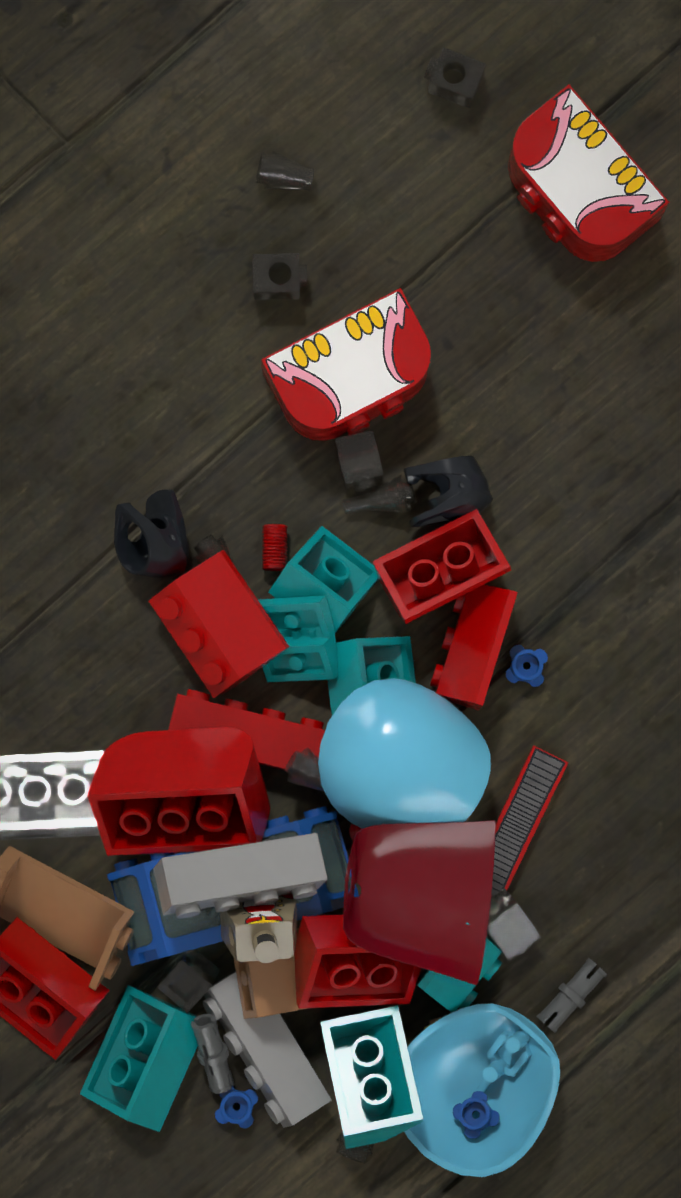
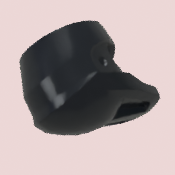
[404,456,493,527]
[114,489,189,578]

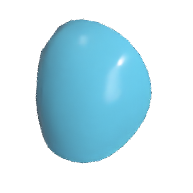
[318,678,491,829]
[404,1003,560,1177]

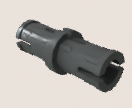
[536,958,607,1033]
[191,1014,235,1094]

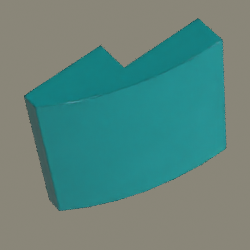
[258,595,338,682]

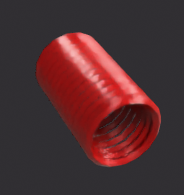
[262,524,288,571]

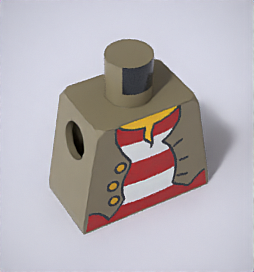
[220,894,298,963]

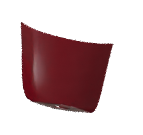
[343,820,495,985]

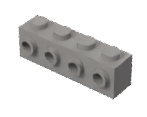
[153,833,328,919]
[202,971,332,1128]

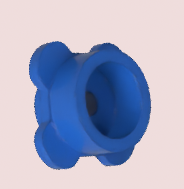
[506,645,548,687]
[215,1086,258,1128]
[453,1091,500,1139]

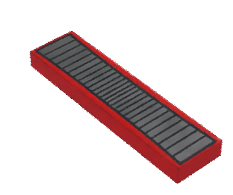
[491,745,569,904]

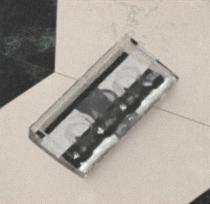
[0,751,104,840]

